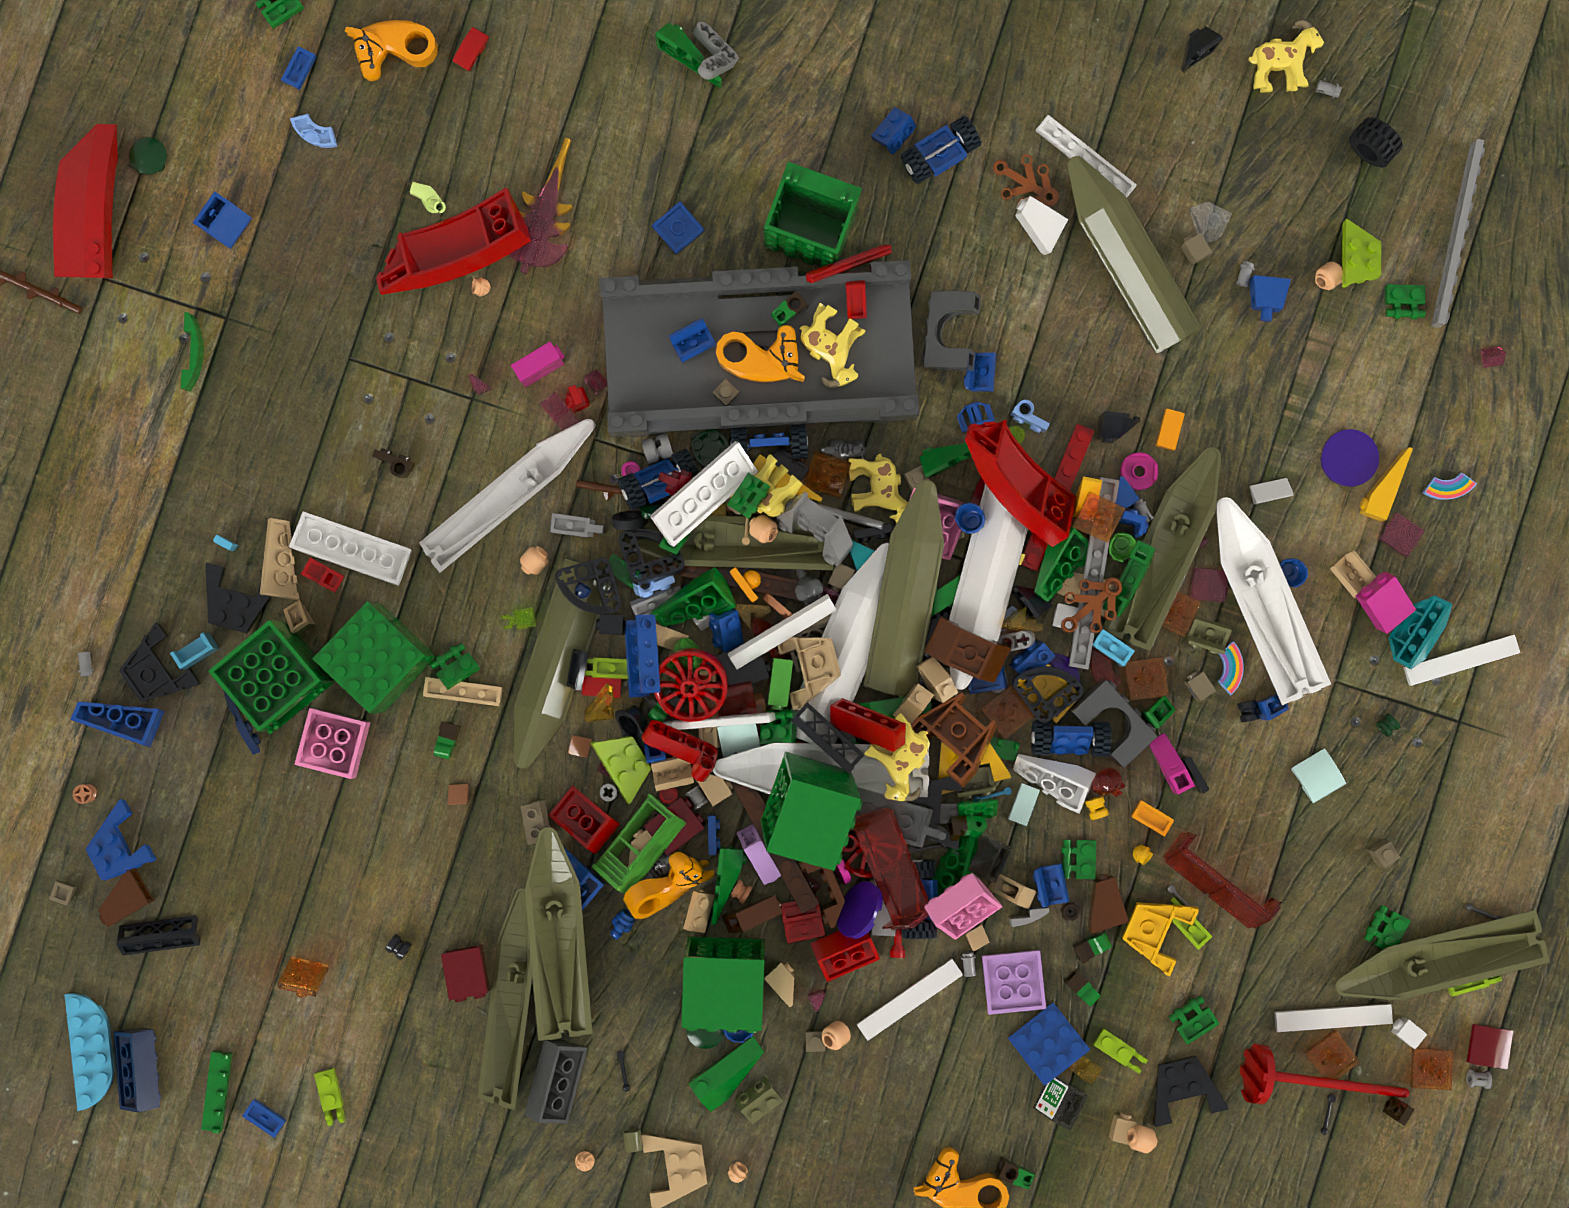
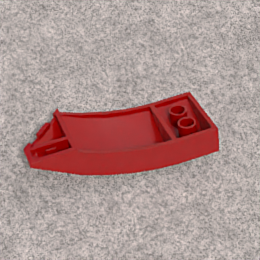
[53,124,118,279]
[376,187,531,295]
[965,420,1076,547]

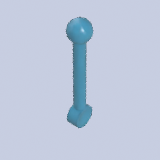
[972,787,1012,802]

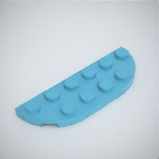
[65,993,115,1111]

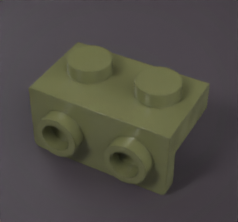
[1187,616,1232,654]
[955,765,996,799]
[735,1077,783,1124]

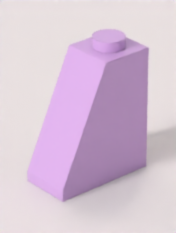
[737,824,781,885]

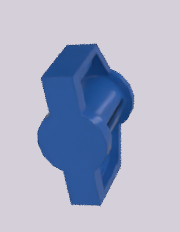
[957,402,995,433]

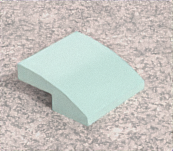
[717,724,761,758]
[1291,748,1346,803]

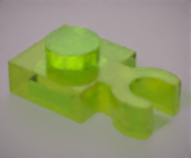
[501,607,537,630]

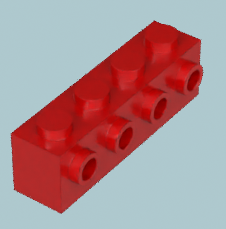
[830,698,906,752]

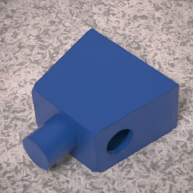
[1249,275,1290,322]

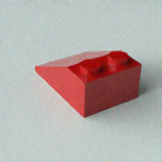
[548,785,620,854]

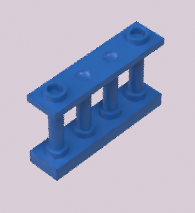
[624,614,660,698]

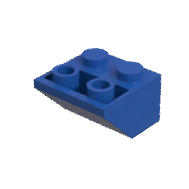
[192,191,252,249]

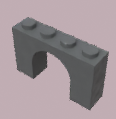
[923,291,981,371]
[1068,679,1158,768]

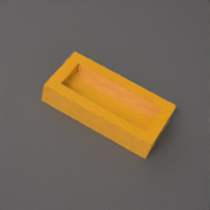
[1155,408,1185,451]
[1131,800,1174,837]

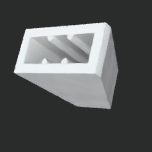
[1015,196,1068,255]

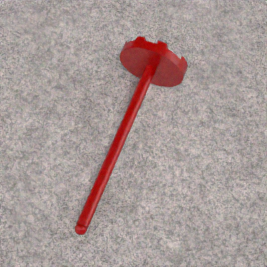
[1240,1043,1410,1105]

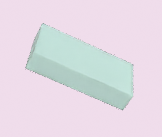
[1008,783,1040,826]

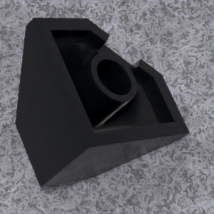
[1181,27,1223,72]
[1097,411,1140,444]
[1011,586,1053,620]

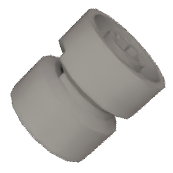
[641,433,673,464]

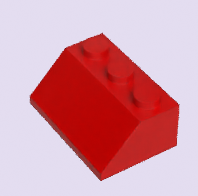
[810,931,880,982]

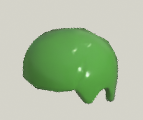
[1108,531,1136,562]

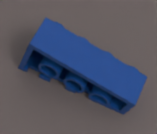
[70,702,165,747]

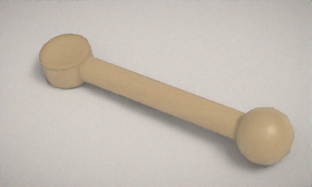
[742,518,750,545]

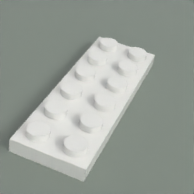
[650,441,758,547]
[289,512,412,586]

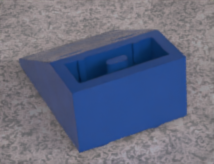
[563,846,606,910]

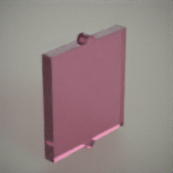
[1379,513,1425,557]
[1191,568,1229,603]

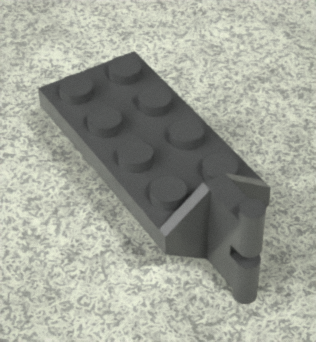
[854,787,948,848]

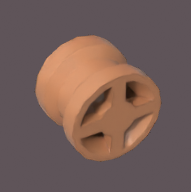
[73,784,97,804]
[730,880,752,904]

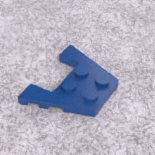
[86,799,156,881]

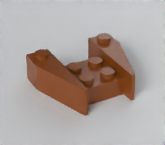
[911,693,997,788]

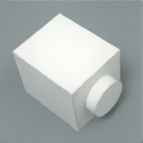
[1391,1016,1427,1049]

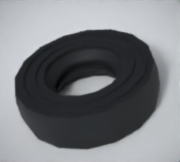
[612,511,647,530]

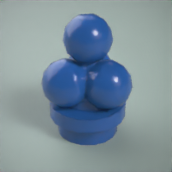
[611,908,635,939]

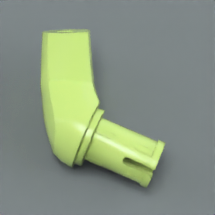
[410,182,446,213]

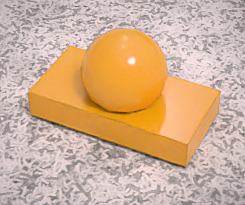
[730,567,761,603]

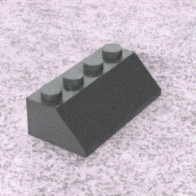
[524,1039,587,1123]

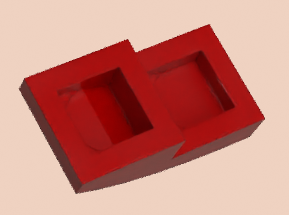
[452,27,489,71]
[301,557,344,593]

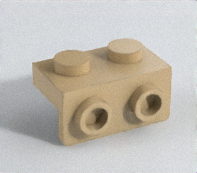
[1330,550,1376,598]
[651,757,694,791]
[683,890,715,933]

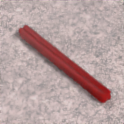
[806,244,892,283]

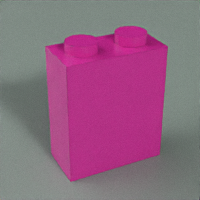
[511,342,565,388]
[1355,571,1416,634]

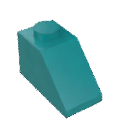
[849,540,875,572]

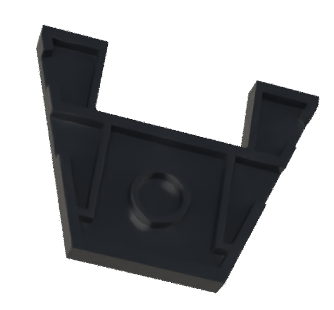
[206,563,271,633]
[119,622,201,702]
[907,776,962,850]
[1153,1055,1228,1127]

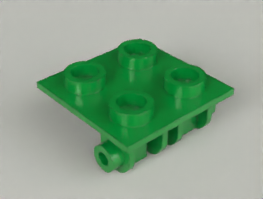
[957,798,998,819]

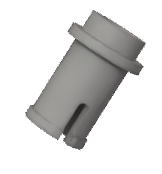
[1315,80,1342,99]
[1236,261,1255,287]
[1132,498,1154,522]
[78,652,94,677]
[960,951,976,977]

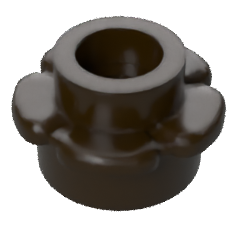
[1060,902,1080,921]

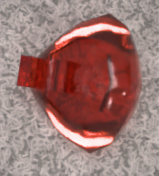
[1093,768,1125,797]

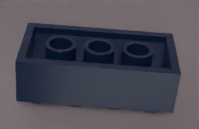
[113,1028,161,1113]

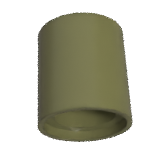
[623,1128,643,1153]

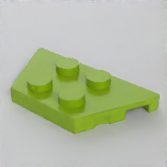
[1342,219,1381,288]
[590,736,651,804]

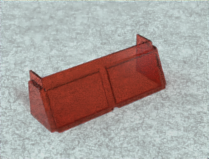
[850,807,929,930]
[1163,832,1282,928]

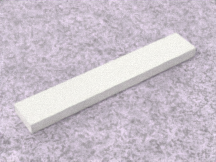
[1036,115,1137,198]
[728,594,836,669]
[1403,635,1520,686]
[662,712,776,730]
[857,958,963,1041]
[1274,1003,1393,1032]

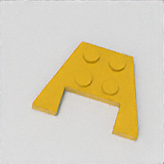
[938,742,1011,794]
[1122,902,1199,977]

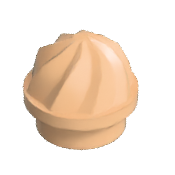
[472,277,491,297]
[575,1151,595,1171]
[728,1162,748,1183]

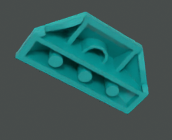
[1388,595,1452,670]

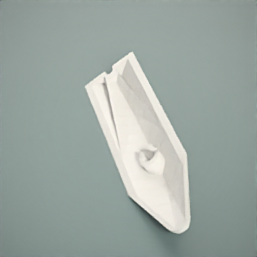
[419,419,596,573]
[949,484,1028,690]
[1216,497,1331,705]
[790,543,889,744]
[713,743,929,797]

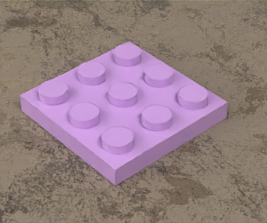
[982,950,1046,1015]

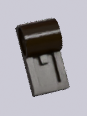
[372,448,414,479]
[1383,1096,1415,1126]

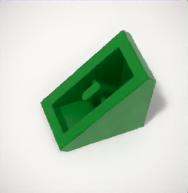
[1141,695,1176,729]

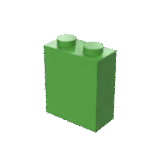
[768,658,793,710]

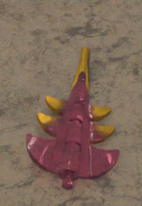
[509,138,573,274]

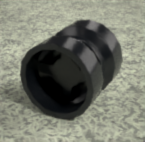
[1237,700,1260,722]
[385,934,412,960]

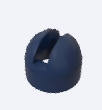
[575,582,592,599]

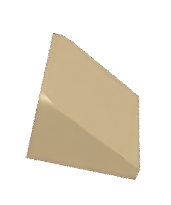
[965,924,990,951]

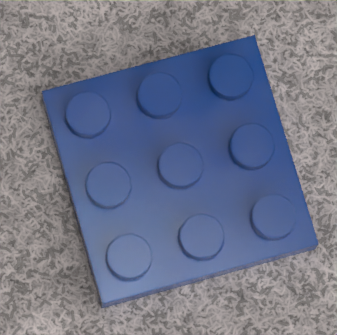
[1008,1003,1090,1086]

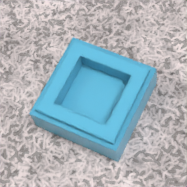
[213,535,238,551]

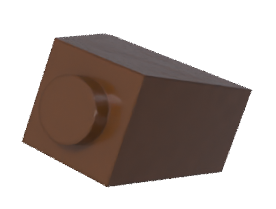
[98,868,154,927]
[1088,874,1129,933]
[722,895,782,933]

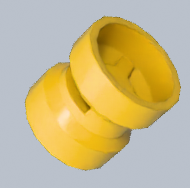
[1085,796,1109,820]

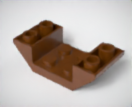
[924,616,1011,683]
[798,861,845,928]

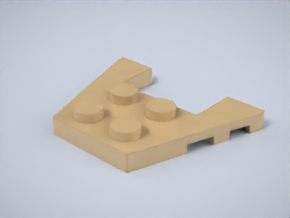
[777,637,841,710]
[641,1133,707,1208]

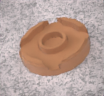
[763,593,793,619]

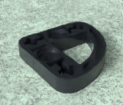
[619,529,685,585]
[555,558,621,614]
[1012,666,1084,723]

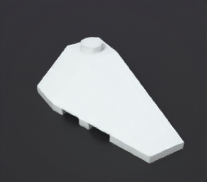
[1013,754,1096,813]

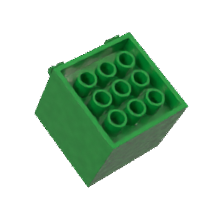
[764,162,862,268]
[313,601,436,715]
[208,620,336,734]
[760,751,862,871]
[682,936,765,1033]

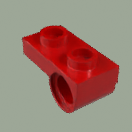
[565,385,591,413]

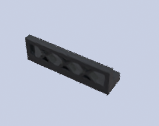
[791,702,864,774]
[116,915,200,956]

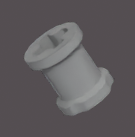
[600,783,618,801]
[685,785,709,810]
[1466,1069,1492,1089]

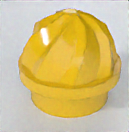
[1133,845,1153,865]

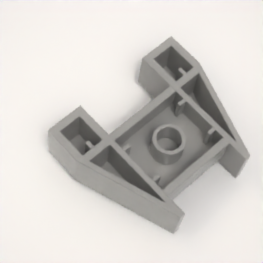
[776,492,853,567]

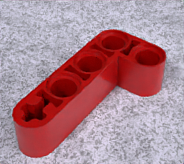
[642,720,718,782]

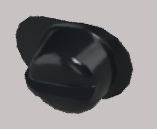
[615,705,646,749]

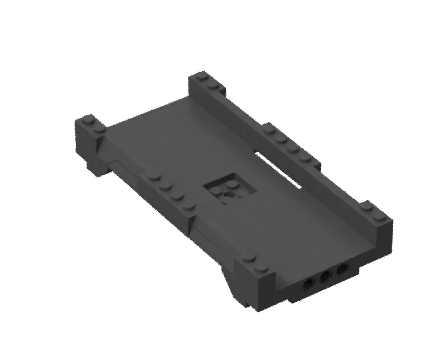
[600,260,919,437]

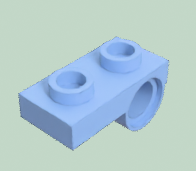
[1010,400,1050,433]
[633,574,675,598]

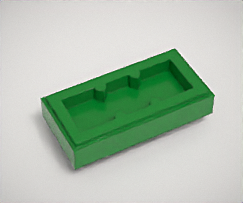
[603,553,640,590]

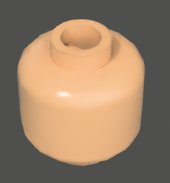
[1315,262,1343,290]
[749,515,778,543]
[520,546,549,575]
[822,1021,851,1050]
[1127,1124,1157,1153]

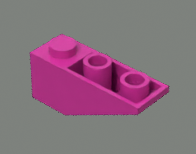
[1149,733,1195,794]

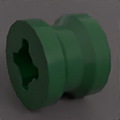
[1376,713,1401,737]

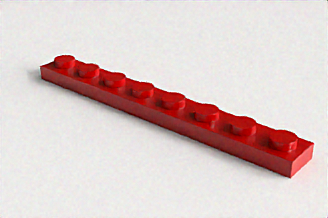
[1021,424,1094,572]

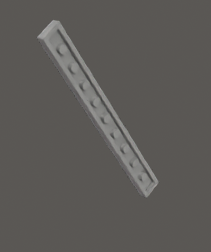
[1431,139,1485,328]
[1068,477,1119,670]

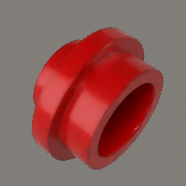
[659,787,678,804]

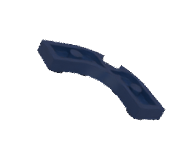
[223,690,261,755]

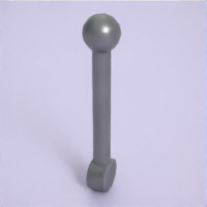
[1167,885,1198,915]

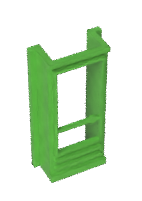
[592,793,686,894]

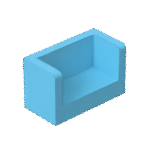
[1092,629,1135,667]
[170,632,220,669]

